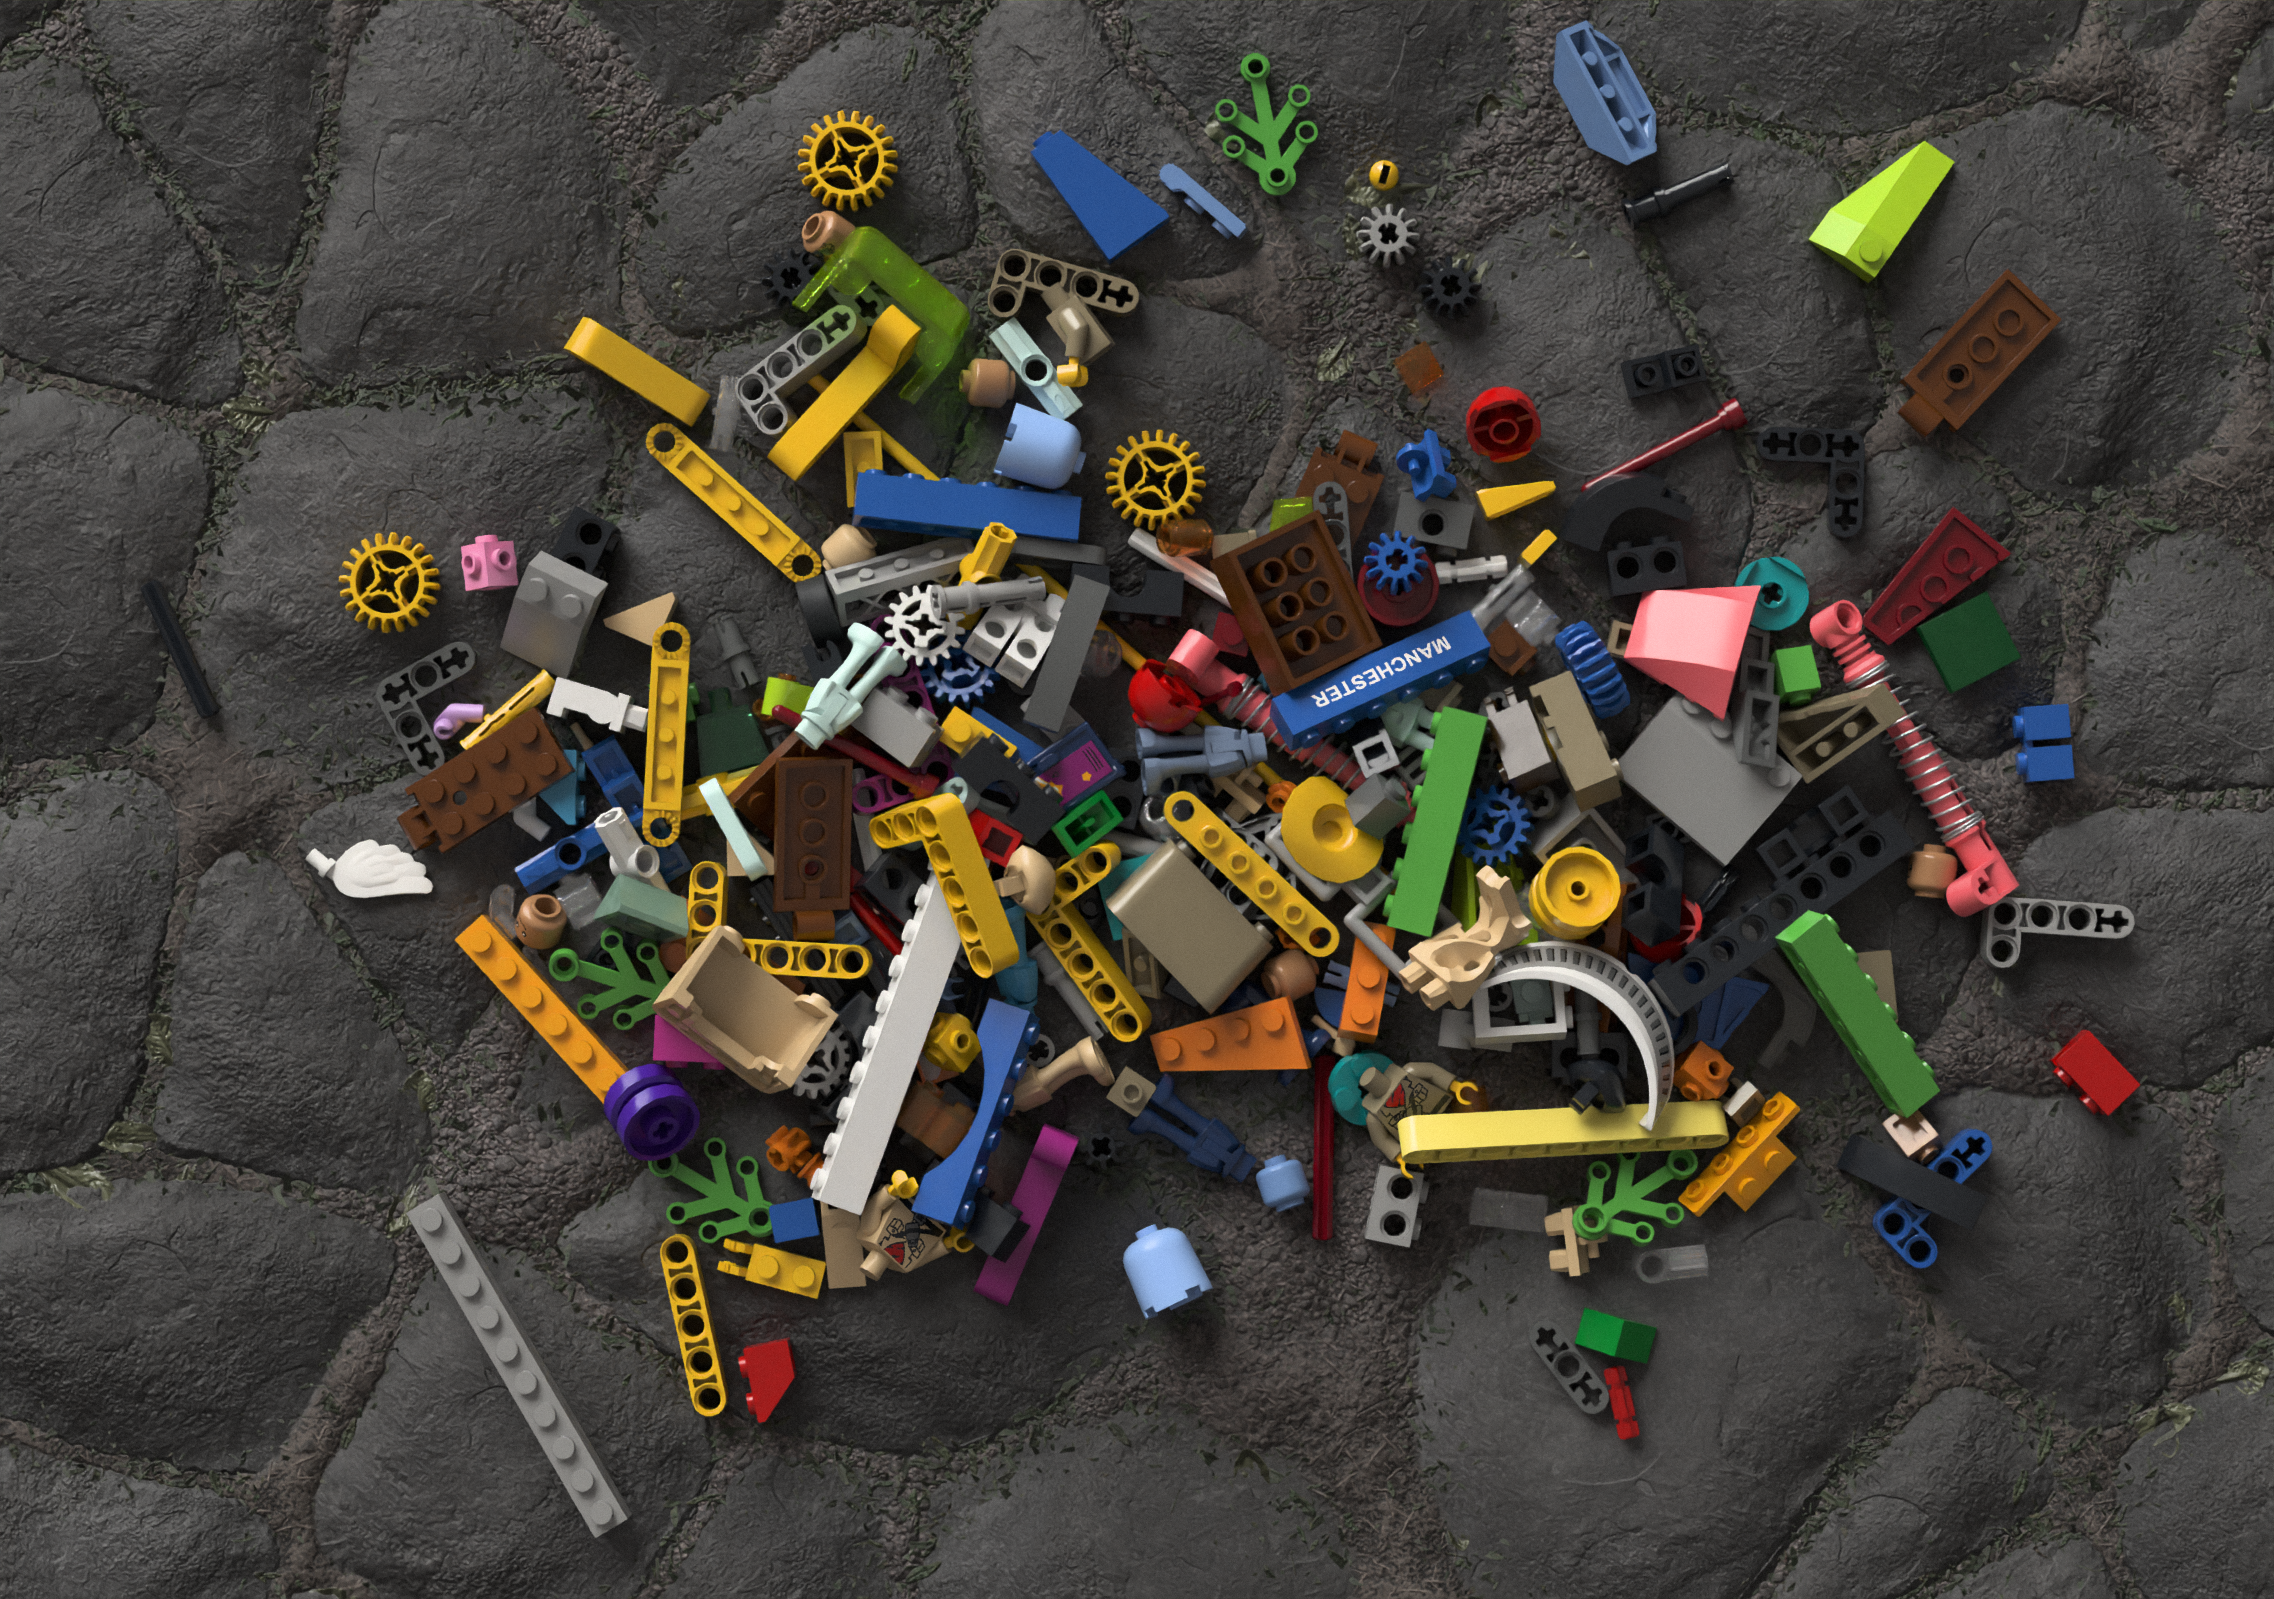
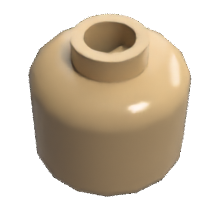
[821,524,877,571]

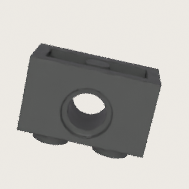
[1391,491,1475,557]

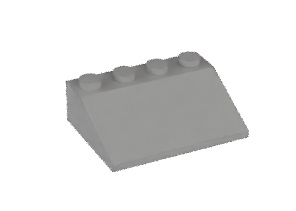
[1618,690,1803,867]

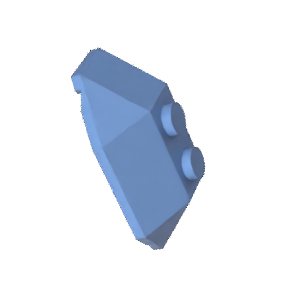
[1553,20,1657,165]

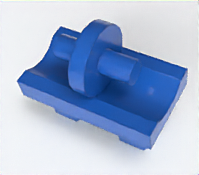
[1396,429,1457,502]

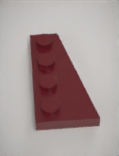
[1862,507,2011,646]

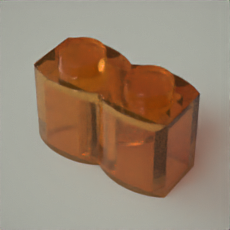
[895,1080,976,1159]

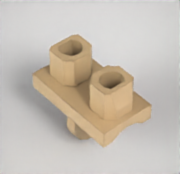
[1205,762,1266,823]
[1544,1205,1608,1276]

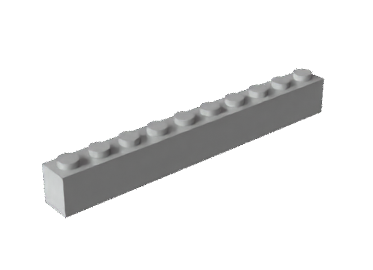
[406,1192,632,1538]

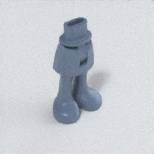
[1135,725,1267,796]

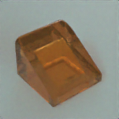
[1393,341,1444,394]

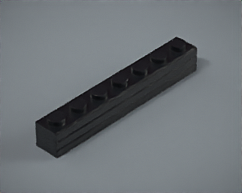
[749,877,845,1025]

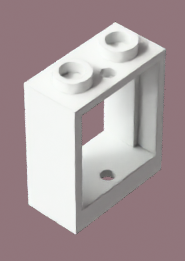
[1472,981,1573,1045]

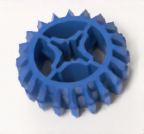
[1555,621,1630,719]

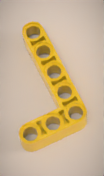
[767,304,922,482]
[869,793,1020,978]
[1026,839,1152,1042]
[685,861,873,979]

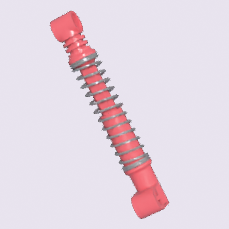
[1810,600,2019,917]
[1165,629,1417,832]

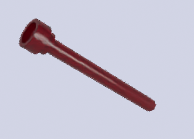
[1581,398,1748,492]
[772,705,940,800]

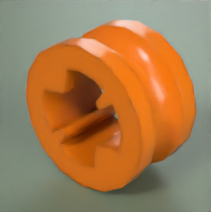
[797,1151,824,1188]

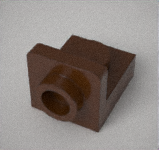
[1487,620,1538,678]

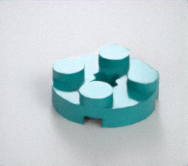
[1734,557,1809,631]
[1328,1049,1394,1125]

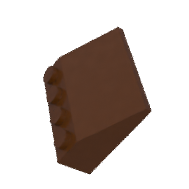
[1209,509,1383,697]

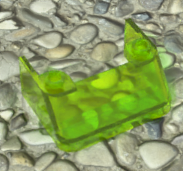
[792,226,970,404]

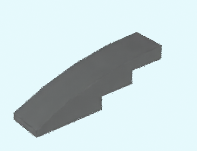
[1022,574,1110,735]
[1730,627,1780,770]

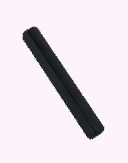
[141,580,220,719]

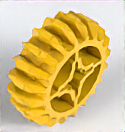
[798,111,898,212]
[1105,430,1206,531]
[339,532,441,633]

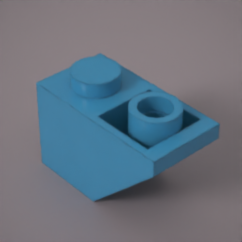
[539,750,587,826]

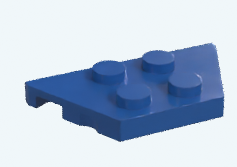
[1626,953,1769,1050]

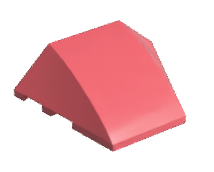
[1624,585,1762,722]

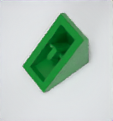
[1051,789,1124,859]
[1574,1307,1657,1364]

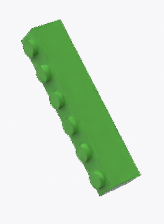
[1382,706,1489,937]
[1775,910,1940,1118]

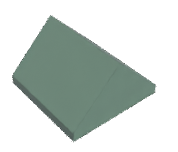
[593,873,689,945]

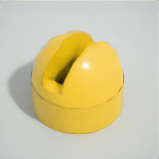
[1369,160,1399,191]

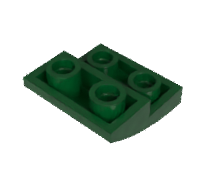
[1916,591,2021,694]

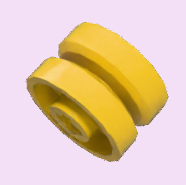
[1528,847,1621,940]

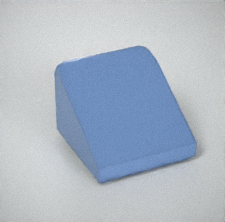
[827,908,871,954]

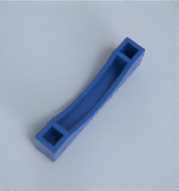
[911,998,1040,1230]

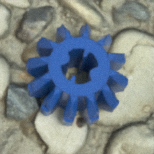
[1363,531,1428,596]

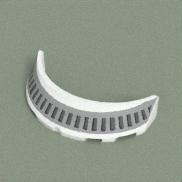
[1478,941,1674,1131]

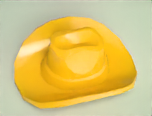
[1280,776,1384,883]

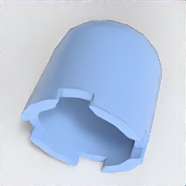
[993,403,1086,489]
[1123,1224,1213,1320]

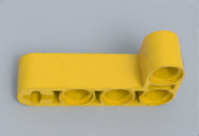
[564,317,711,427]

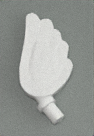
[305,839,434,898]

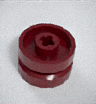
[1356,547,1440,629]

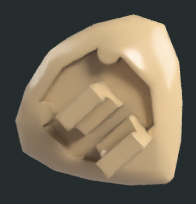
[993,845,1056,915]

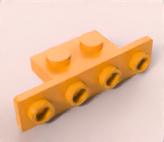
[1678,1092,1800,1217]

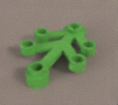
[1215,53,1318,196]
[549,927,672,1030]
[648,1137,774,1243]
[1572,1149,1698,1247]

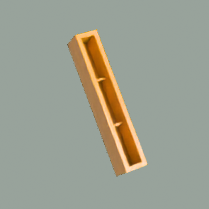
[455,915,630,1104]

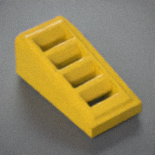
[1474,481,1556,521]

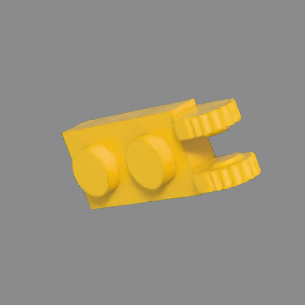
[717,1238,827,1299]

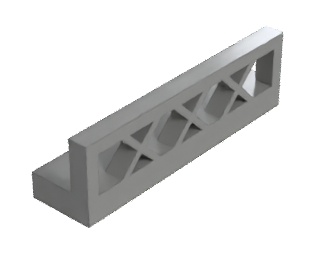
[825,537,975,627]

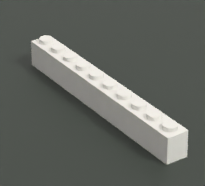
[810,857,991,1216]

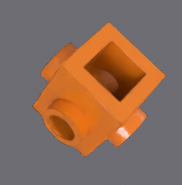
[1673,1040,1734,1102]

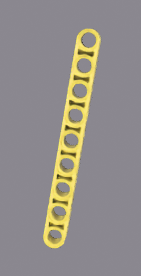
[1397,1100,1729,1164]

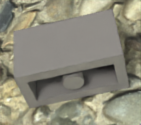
[850,685,945,768]

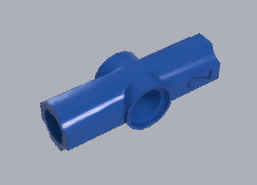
[514,823,609,896]

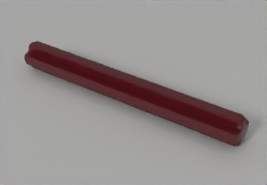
[1312,1055,1335,1240]

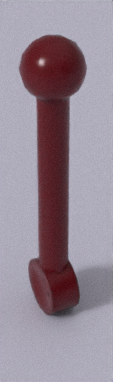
[1198,681,1243,708]

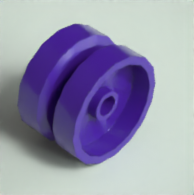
[604,1064,700,1161]

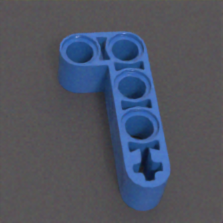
[1872,1128,1992,1269]

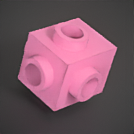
[461,535,518,591]

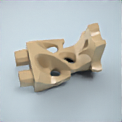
[1398,865,1533,1011]

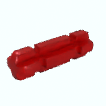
[1604,1365,1640,1440]

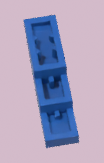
[581,734,693,884]

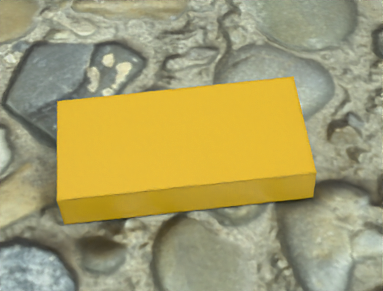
[1516,529,1557,571]

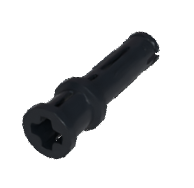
[1620,161,1734,231]

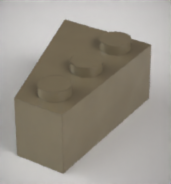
[1529,670,1624,813]
[1777,683,1906,784]

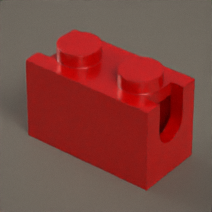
[2050,1030,2140,1116]

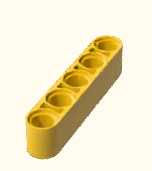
[660,1234,729,1416]

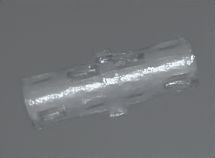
[709,375,741,453]
[1470,563,1535,631]

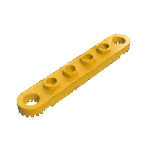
[646,423,822,583]
[642,622,691,847]
[1163,791,1339,957]

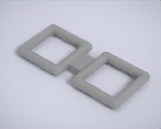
[1264,822,1461,980]

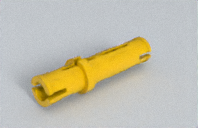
[460,669,556,750]

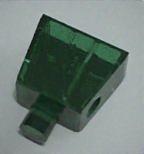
[696,687,771,778]

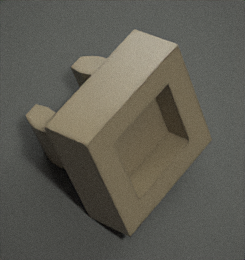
[1718,1078,1767,1129]

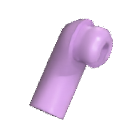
[433,703,486,740]

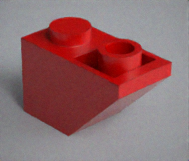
[967,808,1026,868]
[738,1337,797,1423]

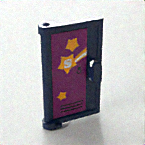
[998,720,1127,816]

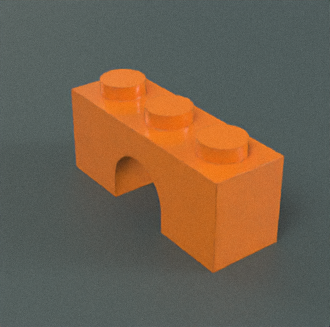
[1337,921,1396,1044]

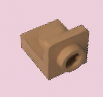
[1882,1110,1943,1165]

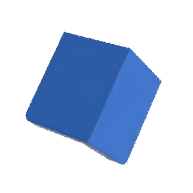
[769,1197,822,1243]

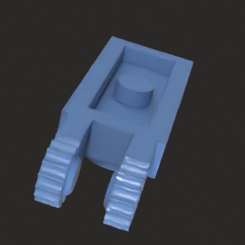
[1159,163,1248,240]

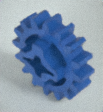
[920,630,1001,709]
[1456,785,1535,869]

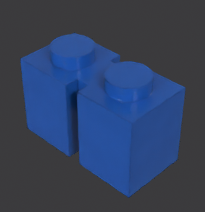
[2012,704,2074,783]

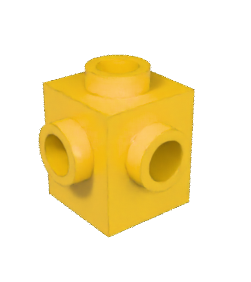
[922,1012,981,1073]

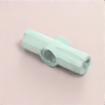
[989,317,1083,420]

